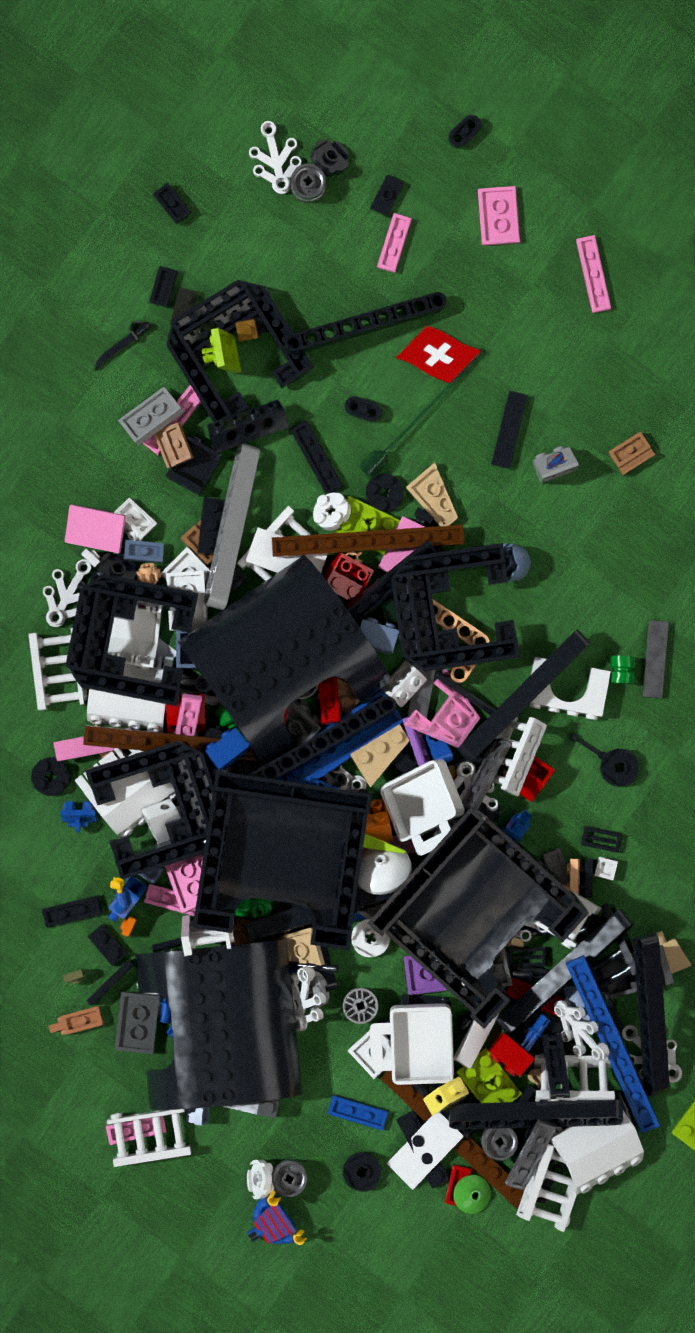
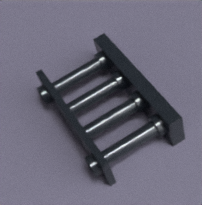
[574,903,636,995]

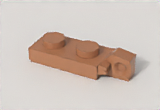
[49,1006,104,1035]

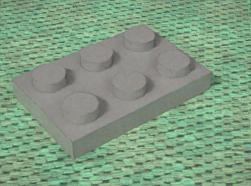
[118,387,184,446]

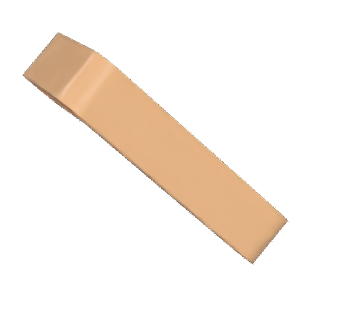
[433,600,489,683]

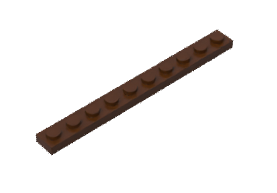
[271,525,464,557]
[83,725,260,762]
[380,1071,525,1210]

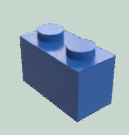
[205,728,250,772]

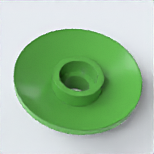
[453,1175,491,1214]

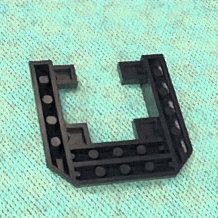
[166,280,314,422]
[391,543,520,672]
[66,574,198,707]
[85,740,214,879]

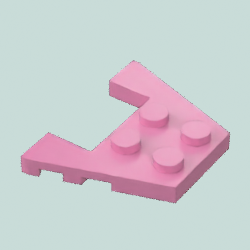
[404,669,480,748]

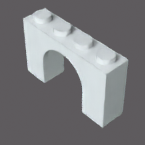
[529,657,611,720]

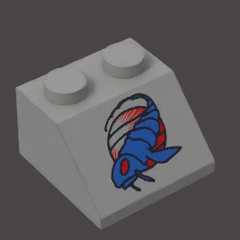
[532,446,579,484]

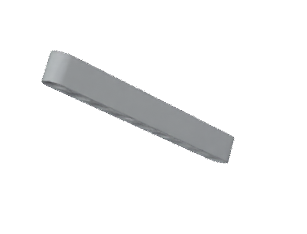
[204,443,260,610]

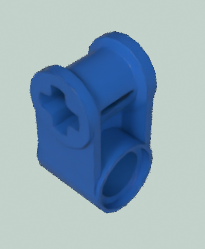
[424,735,453,763]

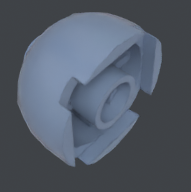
[503,543,531,582]

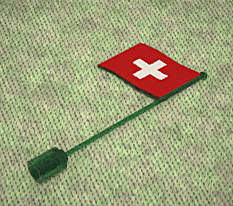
[359,326,486,479]

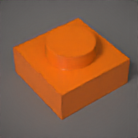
[120,916,138,937]

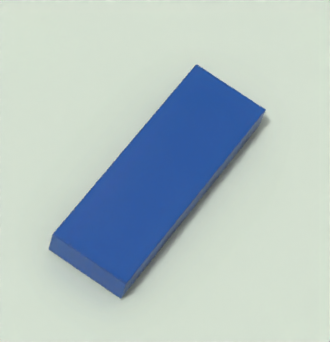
[327,1095,388,1131]

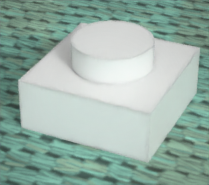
[81,549,101,569]
[594,857,618,880]

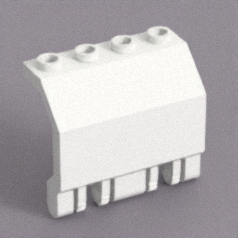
[107,604,162,670]
[87,655,174,732]
[75,748,177,837]
[550,1110,644,1195]

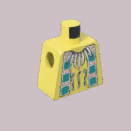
[423,1077,469,1116]

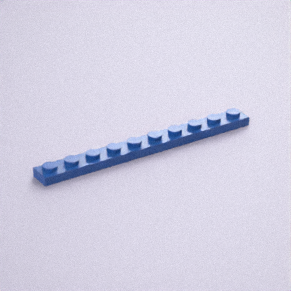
[566,955,660,1133]

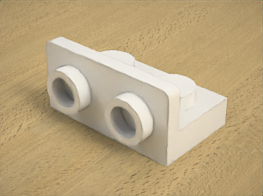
[114,498,157,541]
[381,660,427,707]

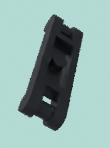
[541,1032,570,1100]

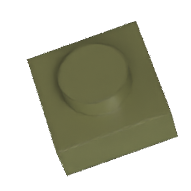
[63,969,85,985]

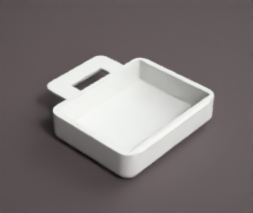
[380,759,464,855]
[370,1004,454,1085]

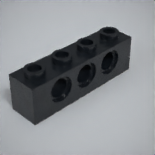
[207,400,288,453]

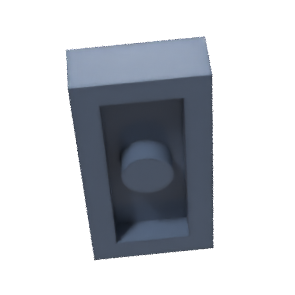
[124,540,164,563]

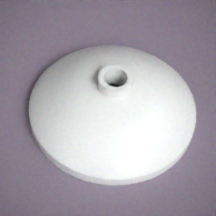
[358,849,412,895]

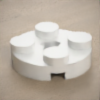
[313,493,351,531]
[351,919,390,957]
[247,1160,274,1199]

